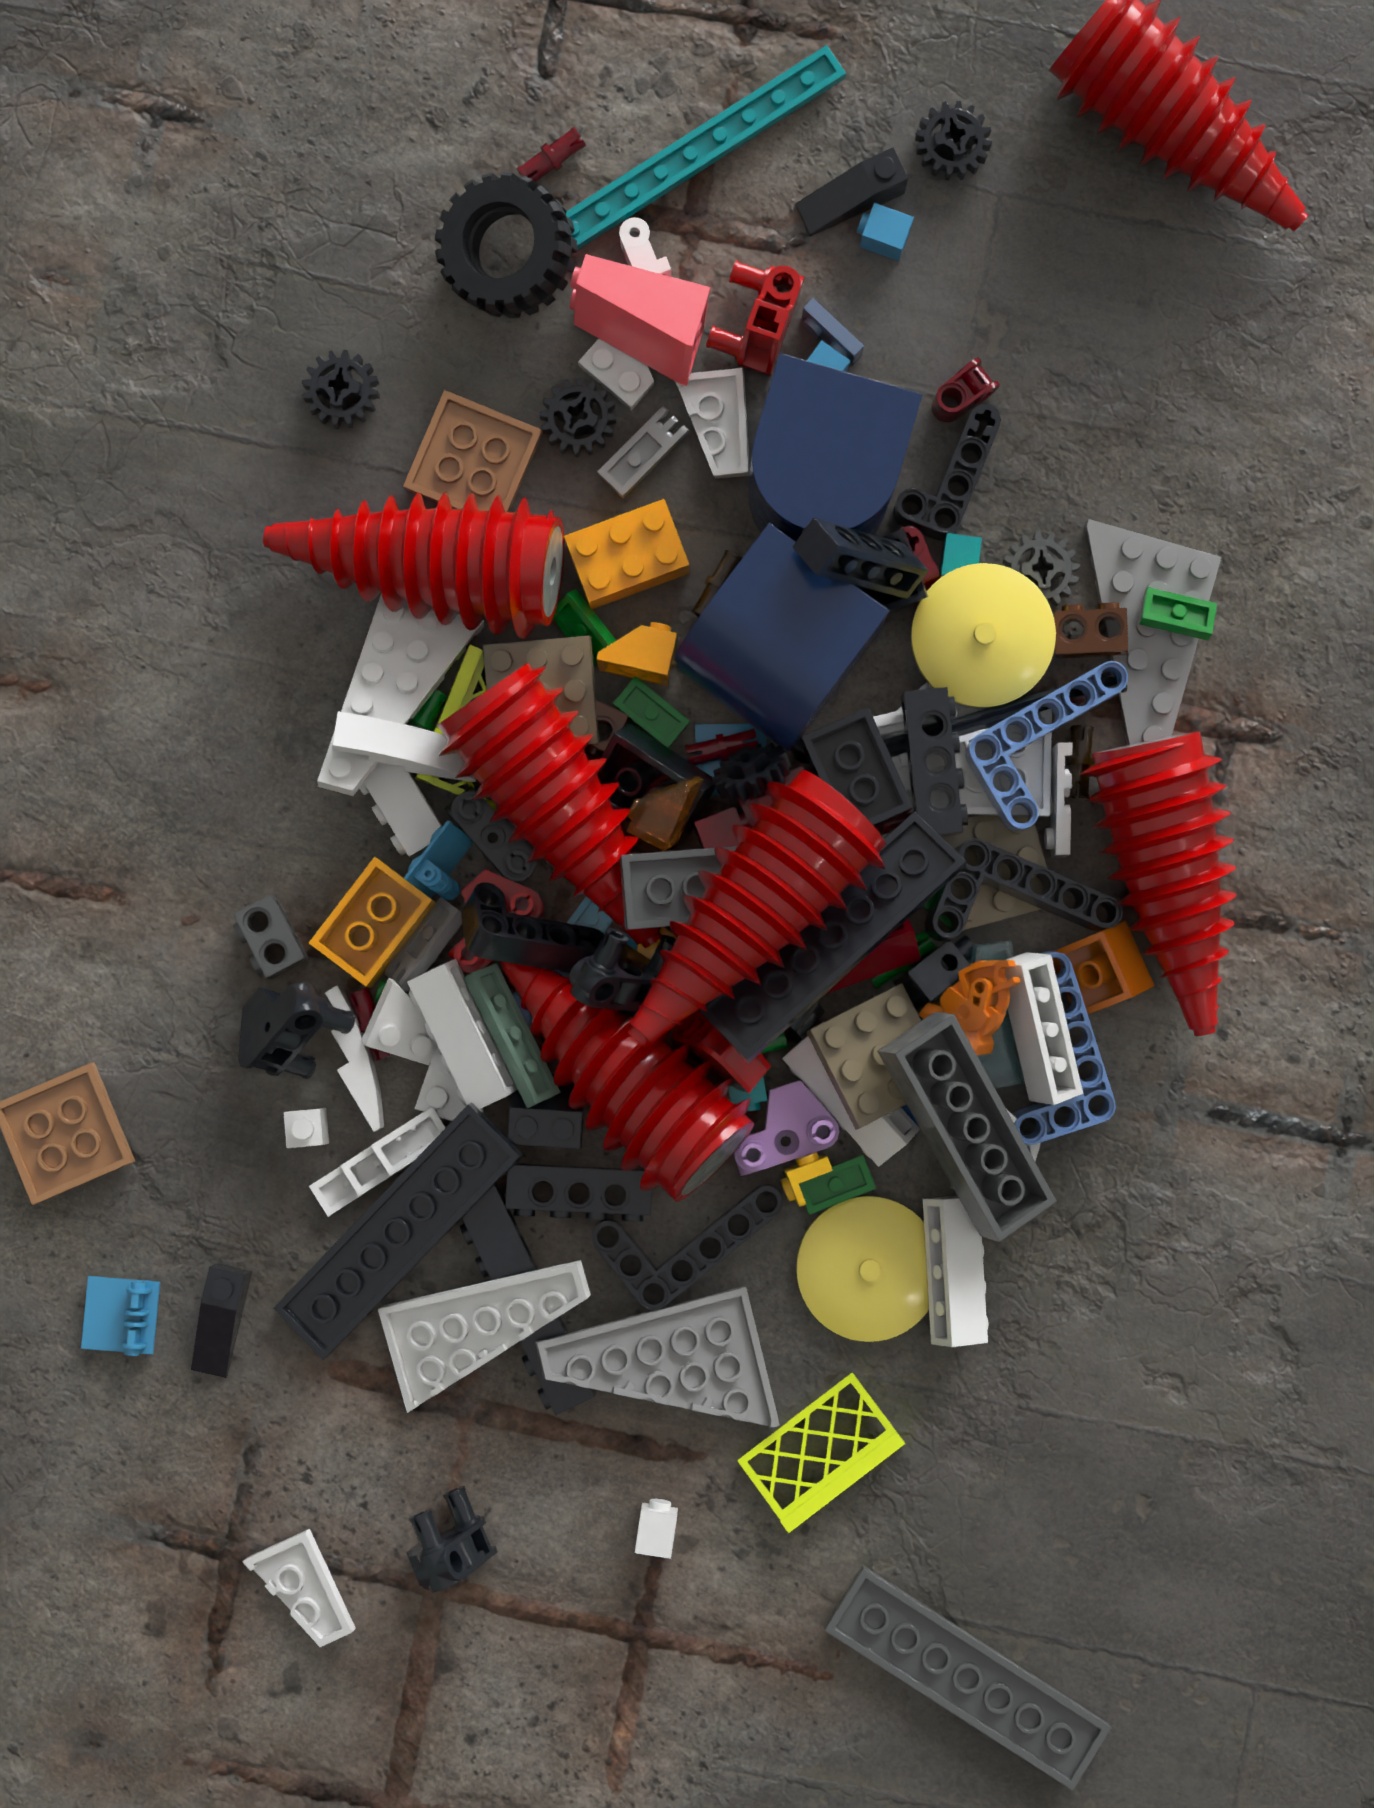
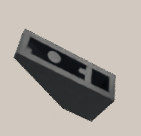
[795,147,908,237]
[191,1263,253,1378]

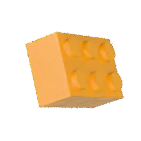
[564,499,690,610]
[309,857,436,988]

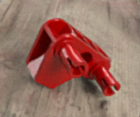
[706,260,805,376]
[448,869,544,975]
[671,1012,771,1094]

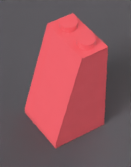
[569,254,710,386]

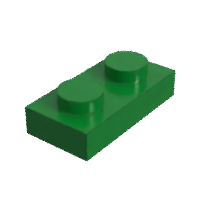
[1139,587,1217,641]
[553,589,617,667]
[613,676,690,748]
[799,1154,876,1215]

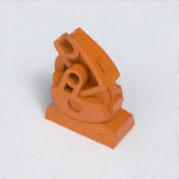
[919,960,1021,1055]

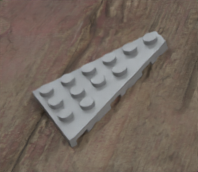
[1084,519,1221,745]
[535,1286,780,1427]

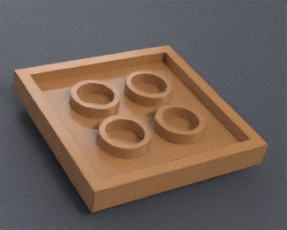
[403,390,543,512]
[0,1063,135,1205]

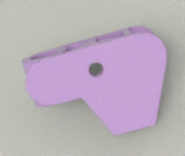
[733,1080,839,1176]

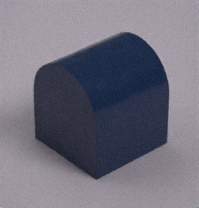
[748,353,923,542]
[671,523,889,752]

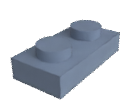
[801,298,864,366]

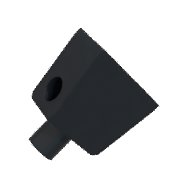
[893,936,978,1010]

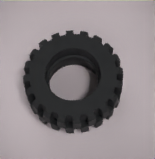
[435,172,577,318]

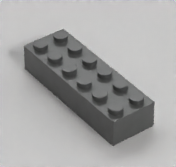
[877,1012,1056,1242]

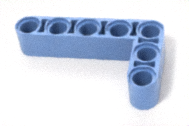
[965,661,1128,832]
[1012,950,1116,1145]

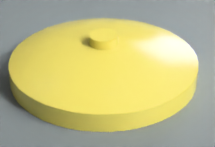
[911,563,1056,708]
[796,1196,929,1342]

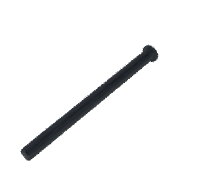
[884,672,1127,758]

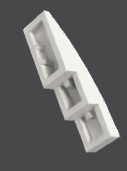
[332,711,476,782]
[325,985,384,1132]
[309,1107,445,1217]

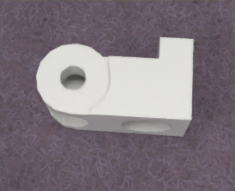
[619,217,672,277]

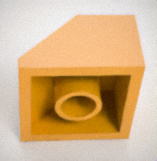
[597,622,677,686]

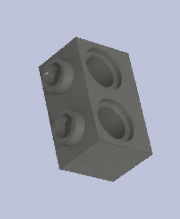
[233,894,310,979]

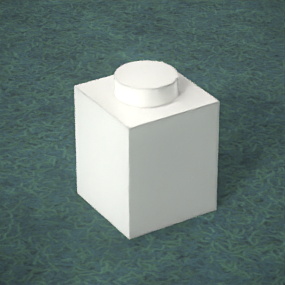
[284,1108,329,1148]
[635,1499,678,1559]

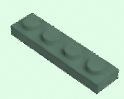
[463,963,561,1109]

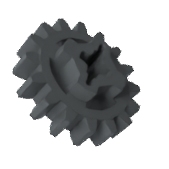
[1002,531,1080,607]

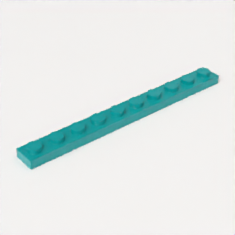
[533,45,846,254]

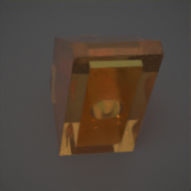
[627,776,703,851]

